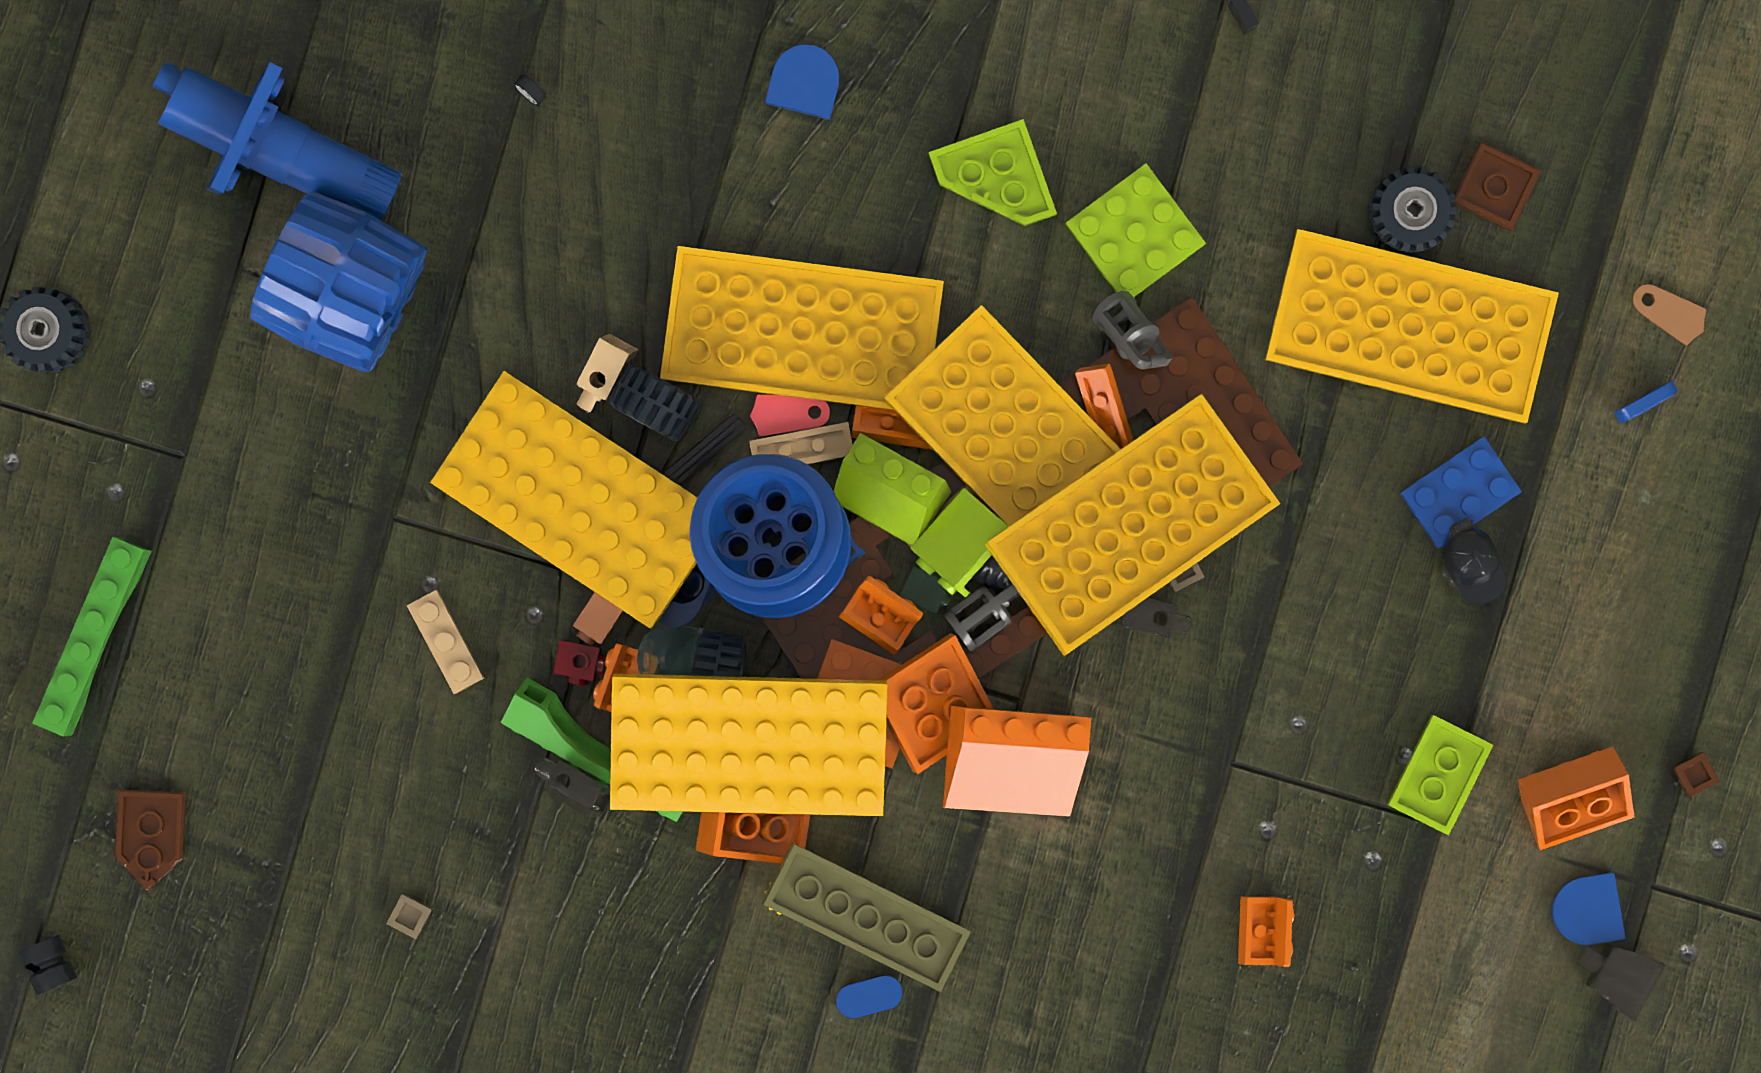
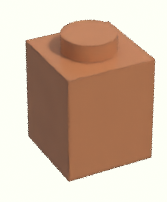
[573,592,624,646]

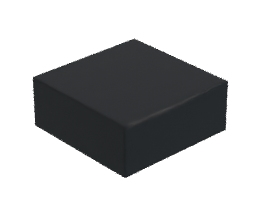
[1228,0,1259,35]

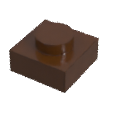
[1672,752,1720,798]

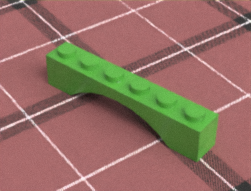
[32,537,152,737]
[501,677,683,822]

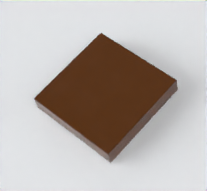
[1454,141,1541,232]

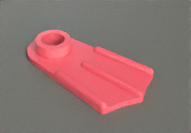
[750,395,830,437]

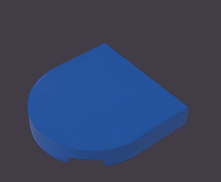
[765,45,839,120]
[1551,872,1626,945]

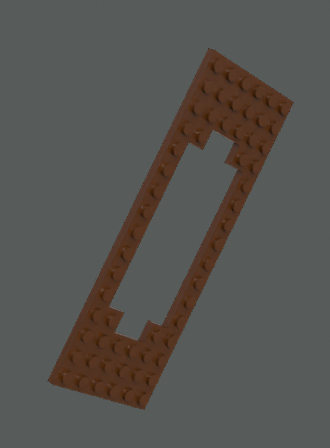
[761,297,1303,679]

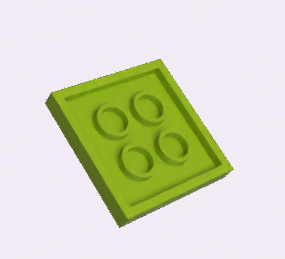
[1065,163,1206,297]

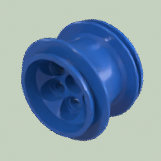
[690,454,851,618]

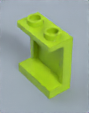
[910,488,1009,598]

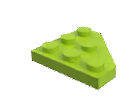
[928,119,1057,226]

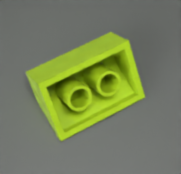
[833,433,951,546]

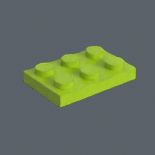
[1387,715,1493,835]

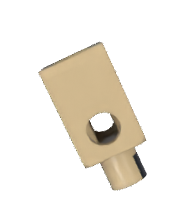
[576,333,639,413]

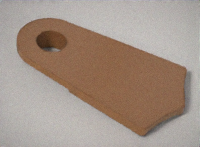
[1632,284,1706,345]

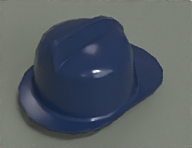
[659,563,715,628]

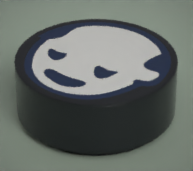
[513,75,546,106]

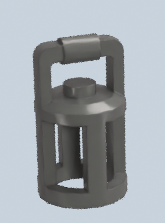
[1093,291,1173,369]
[943,584,1020,652]

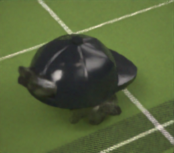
[1441,518,1507,604]

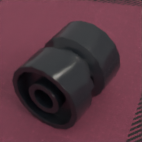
[18,935,77,996]

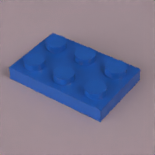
[1399,437,1522,548]

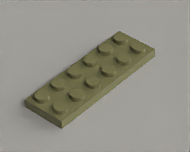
[761,842,971,992]

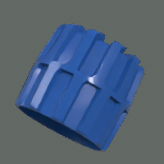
[250,192,427,372]

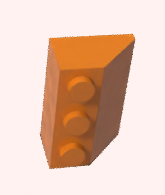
[1518,746,1634,850]

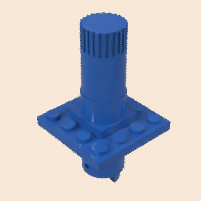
[152,62,402,220]

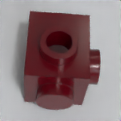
[553,640,606,686]

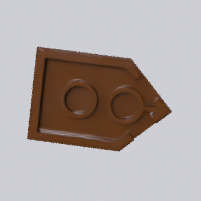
[114,789,186,892]

